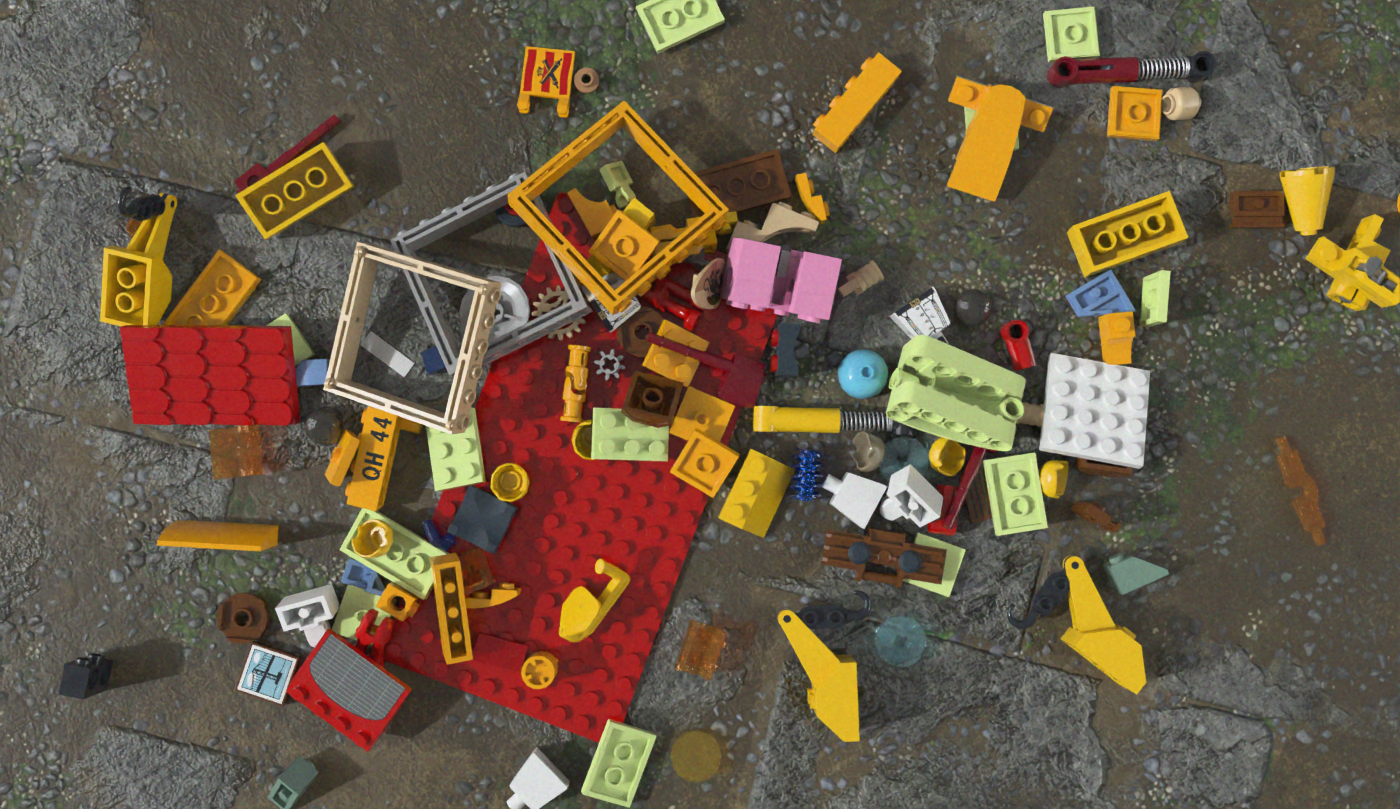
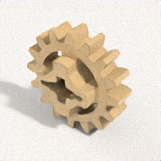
[532,285,586,341]

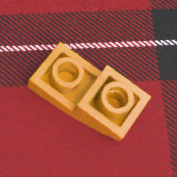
[795,173,830,225]
[465,583,521,608]

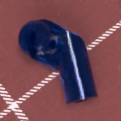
[421,519,456,550]

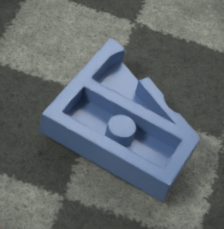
[1066,269,1136,317]

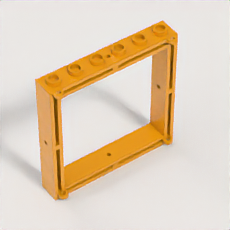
[507,101,729,315]

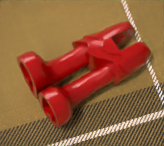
[638,275,705,332]
[353,609,393,668]

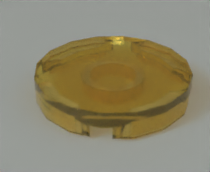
[671,730,721,782]

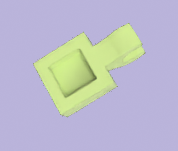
[599,161,636,208]

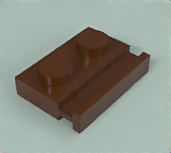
[1230,191,1285,229]
[1070,501,1122,533]

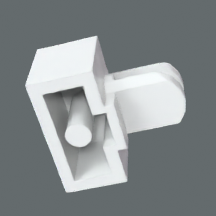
[880,464,943,527]
[275,584,340,647]

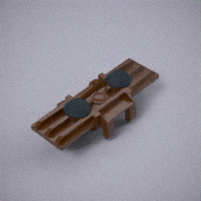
[821,526,947,588]

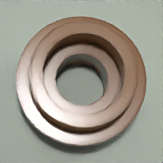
[574,68,599,93]

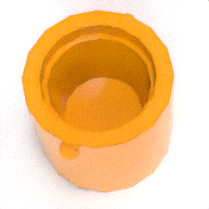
[521,651,558,689]

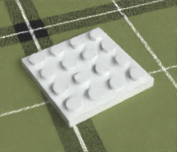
[1039,353,1150,469]

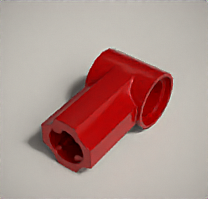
[1000,320,1036,371]
[927,484,959,536]

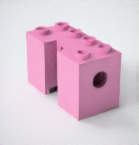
[719,237,842,323]

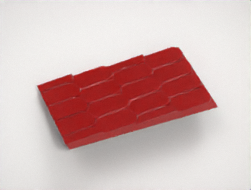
[120,325,301,426]

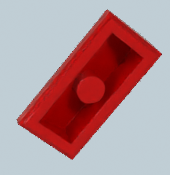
[472,633,529,673]

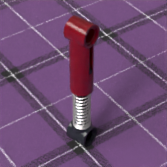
[1047,51,1217,88]

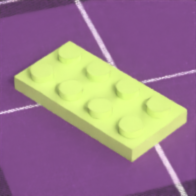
[340,508,449,600]

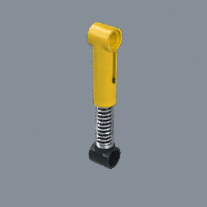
[753,406,917,435]

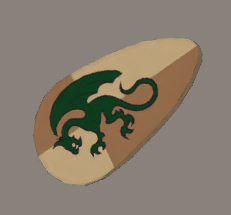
[691,258,726,309]

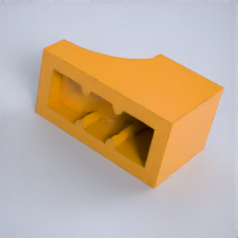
[567,188,617,241]
[1098,311,1136,365]

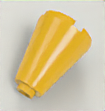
[1280,166,1335,235]

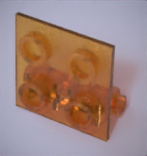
[209,425,264,480]

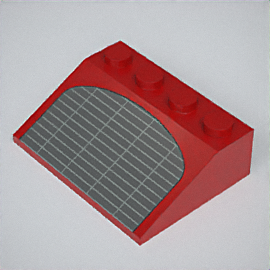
[286,628,412,752]

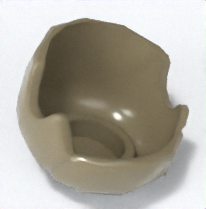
[852,431,886,472]

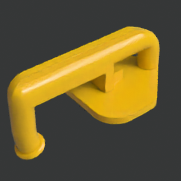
[559,559,630,642]

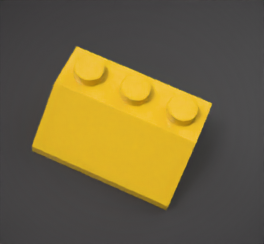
[718,449,795,538]

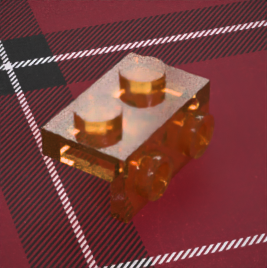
[674,619,727,681]

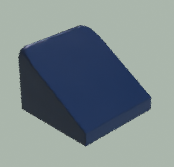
[421,346,446,376]

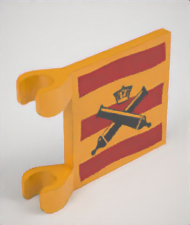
[517,46,575,118]

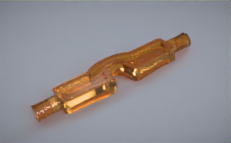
[1275,436,1327,546]

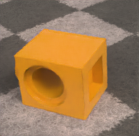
[376,582,420,621]

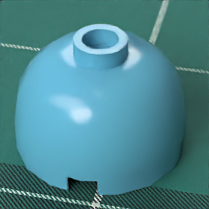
[837,349,888,399]

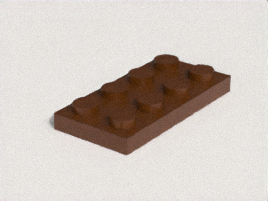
[687,149,791,218]

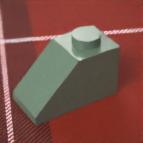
[1103,553,1169,595]
[267,756,319,809]

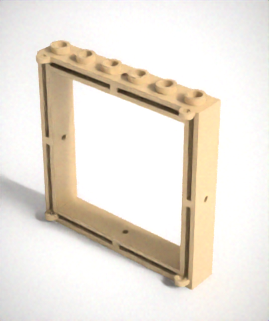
[323,242,502,434]

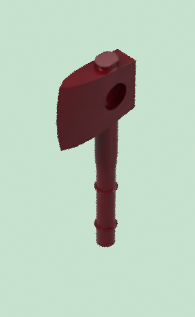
[234,114,341,193]
[647,332,766,408]
[942,444,997,530]

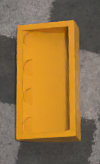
[157,520,279,551]

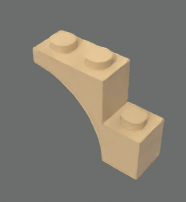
[726,202,819,253]

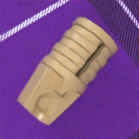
[838,260,884,297]
[1016,402,1044,427]

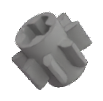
[594,349,626,381]

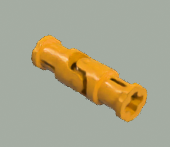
[560,345,591,423]

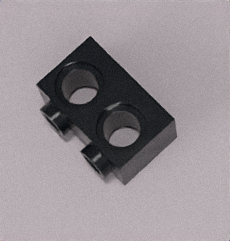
[58,653,113,699]

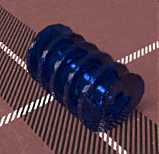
[789,449,825,502]

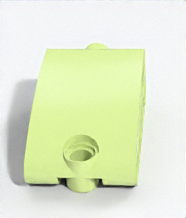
[886,335,1026,451]

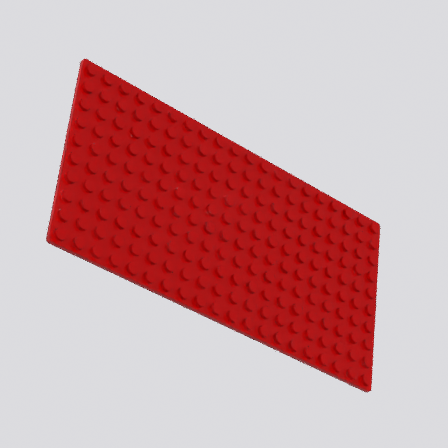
[383,192,777,743]

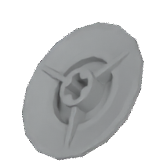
[459,276,530,342]

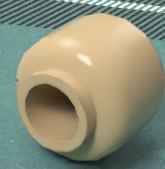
[1161,87,1201,120]

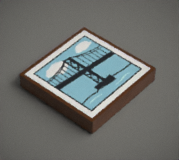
[235,641,302,706]

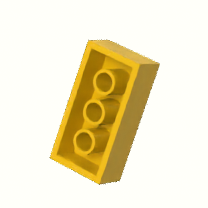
[235,142,355,239]
[1067,191,1188,278]

